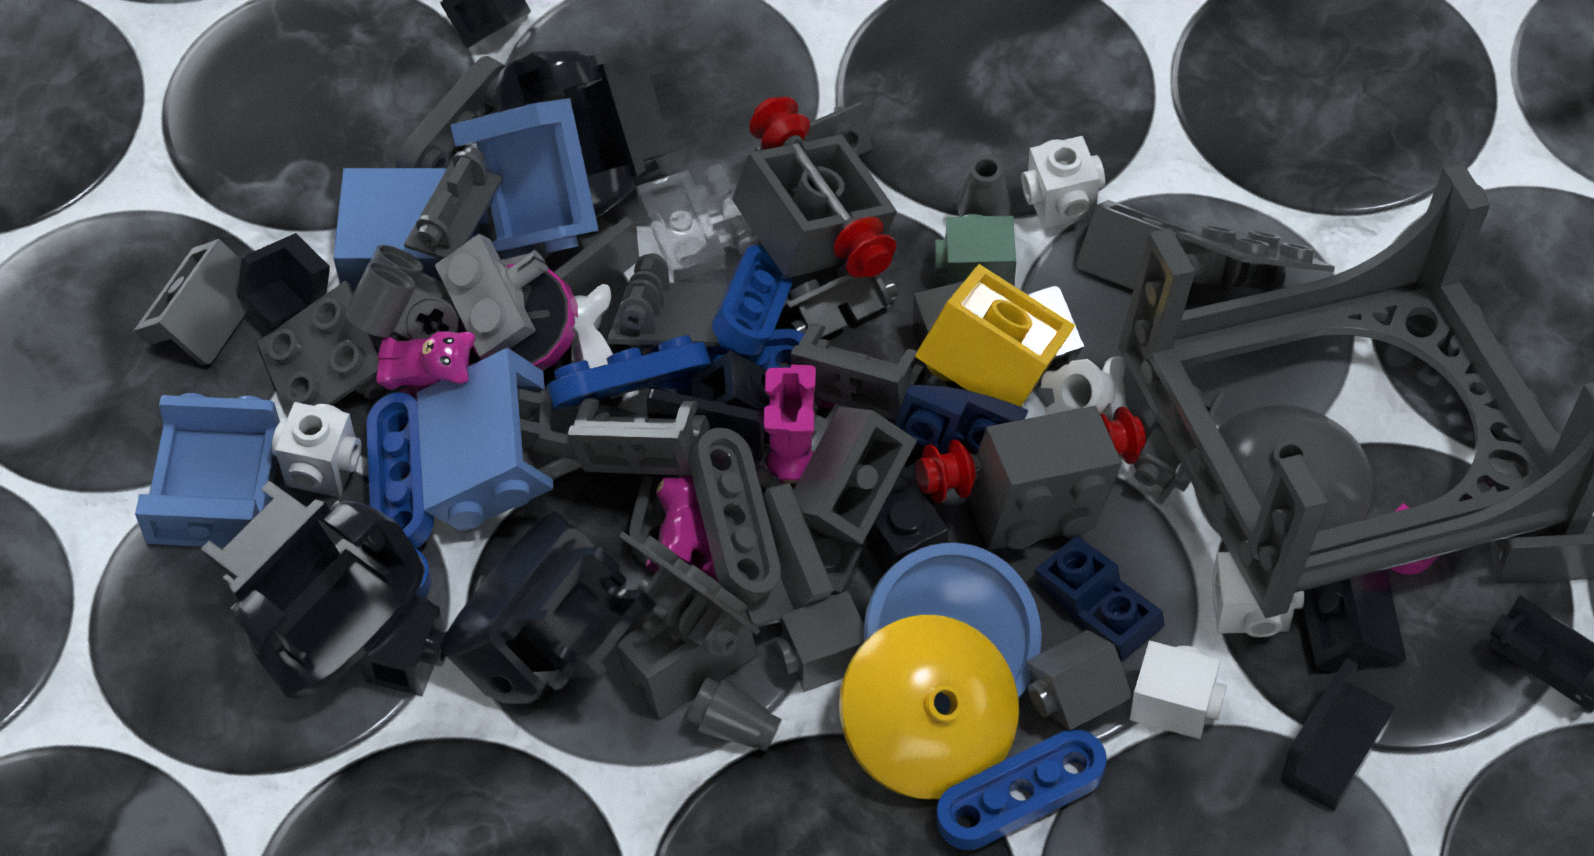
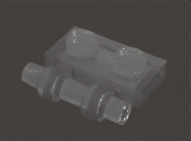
[636,165,760,283]

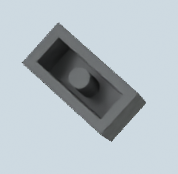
[793,407,917,544]

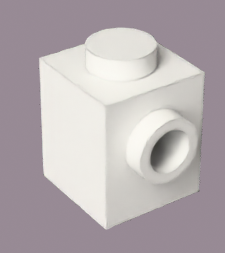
[1212,552,1304,637]
[1130,640,1227,739]

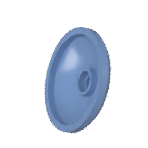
[864,543,1042,715]

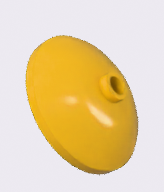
[839,615,1019,800]

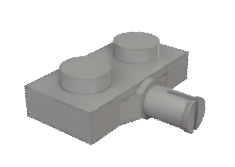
[435,234,548,359]

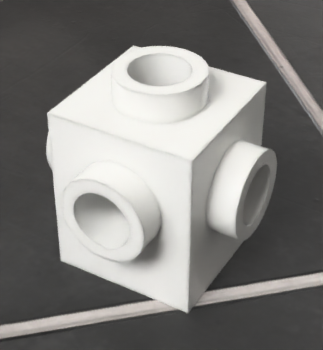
[1021,136,1105,230]
[272,402,361,498]

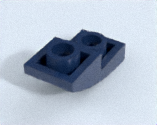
[894,385,1029,454]
[1034,535,1165,661]

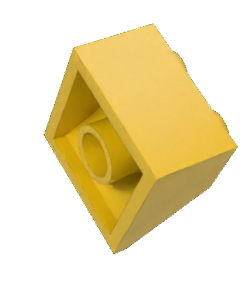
[915,264,1076,407]

